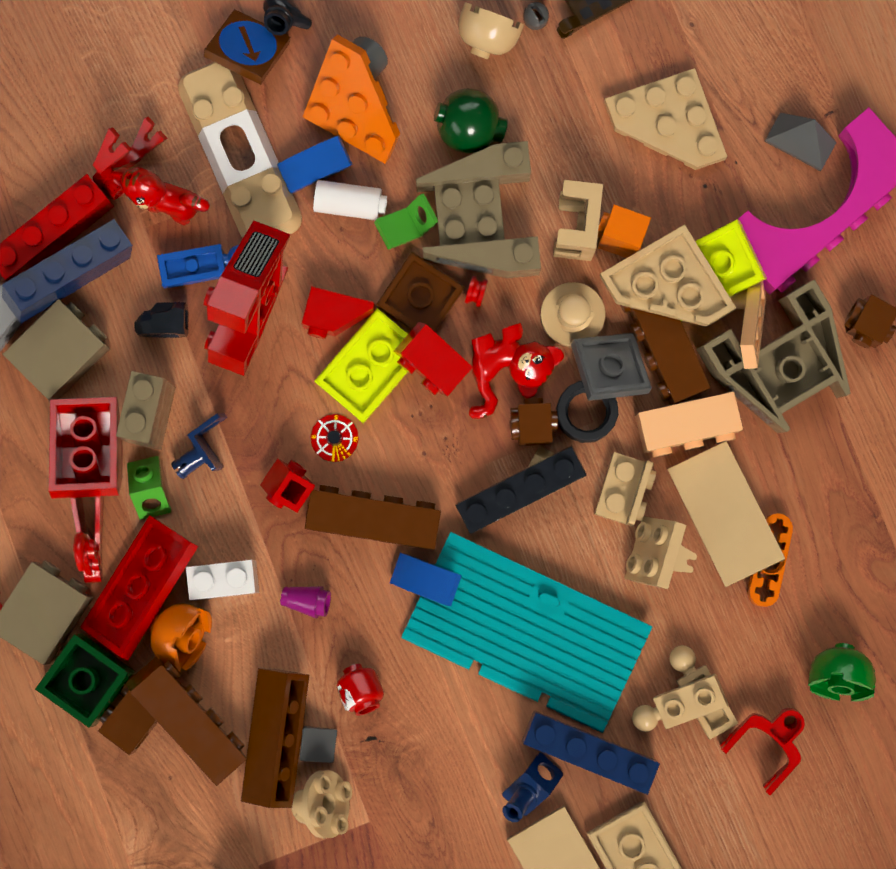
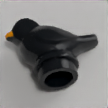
[263,0,312,35]

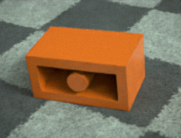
[597,204,651,258]

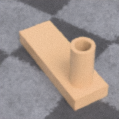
[730,281,766,369]

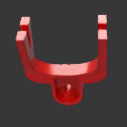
[92,116,168,200]
[720,708,805,796]

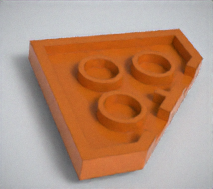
[303,34,400,164]

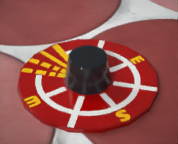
[310,414,359,462]

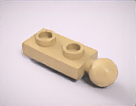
[669,645,739,740]
[632,673,729,732]

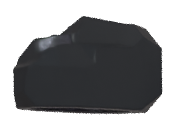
[134,302,189,338]

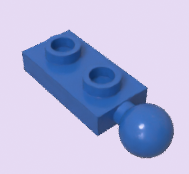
[157,244,239,289]

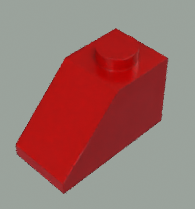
[301,286,376,339]

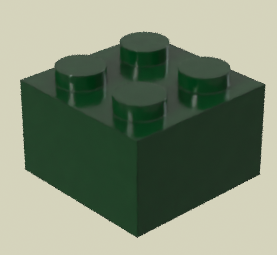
[35,633,135,728]

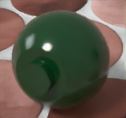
[434,88,508,153]

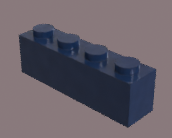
[2,219,133,324]
[522,711,660,795]

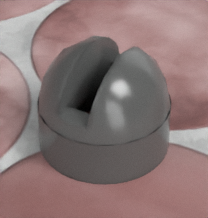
[523,2,549,30]

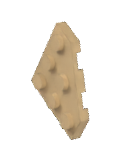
[604,68,727,170]
[600,225,736,327]

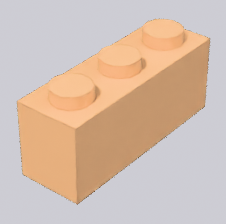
[635,392,743,457]

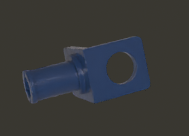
[171,413,228,479]
[502,752,563,822]

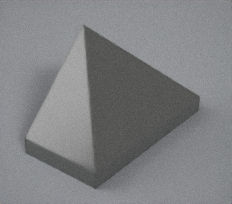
[764,113,836,172]

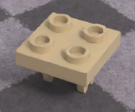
[625,516,697,589]

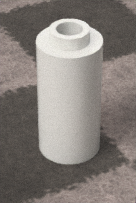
[313,180,387,220]

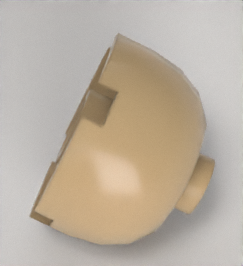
[458,2,525,59]

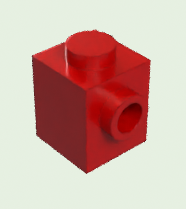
[260,458,315,513]

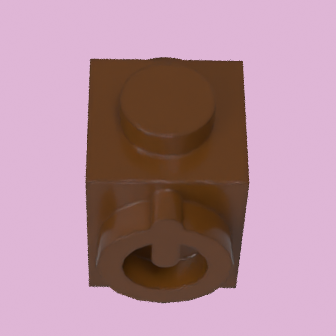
[844,294,896,349]
[510,398,558,446]

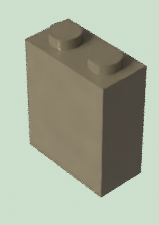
[3,299,110,401]
[116,371,176,450]
[0,560,93,665]

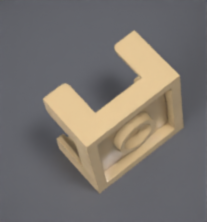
[553,180,603,261]

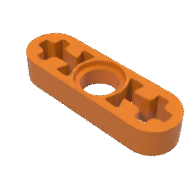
[747,513,793,607]

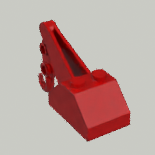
[48,397,123,583]

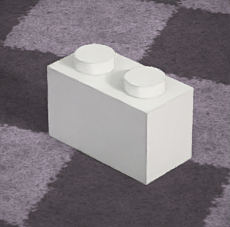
[186,560,259,600]

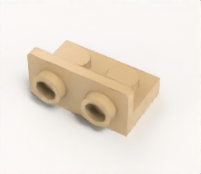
[594,452,656,526]

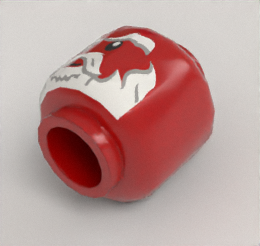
[336,664,384,716]

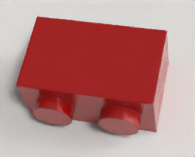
[393,322,473,397]

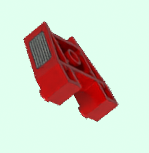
[203,220,291,376]

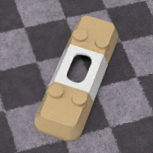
[178,62,302,239]

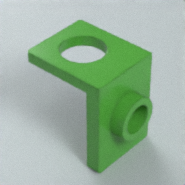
[374,193,438,249]
[127,456,171,520]

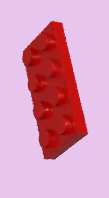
[80,515,199,660]

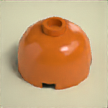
[149,603,212,672]

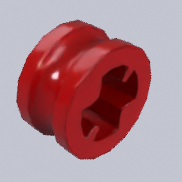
[465,275,488,308]

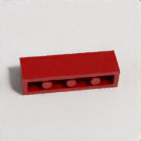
[0,174,114,281]

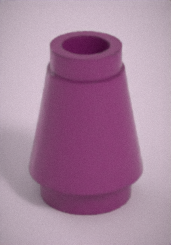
[280,586,331,619]

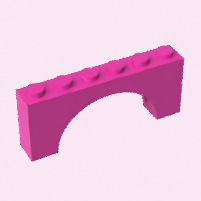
[737,107,896,295]

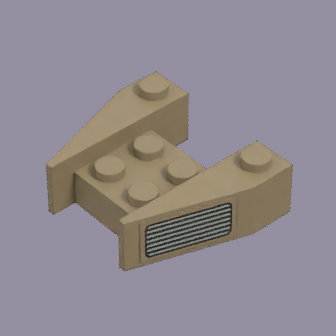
[416,141,541,279]
[696,279,851,433]

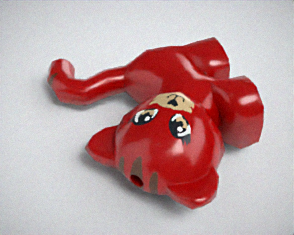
[111,167,210,225]
[469,323,564,419]

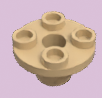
[540,282,605,348]
[291,770,352,839]

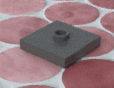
[571,333,652,401]

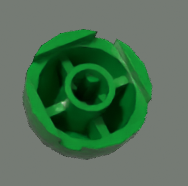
[808,643,876,702]

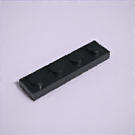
[455,445,587,534]

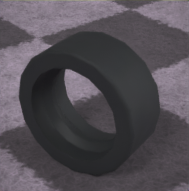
[556,381,619,443]

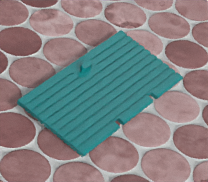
[401,532,653,733]

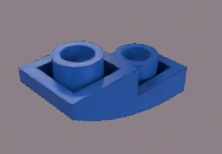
[277,136,353,193]
[390,552,462,607]

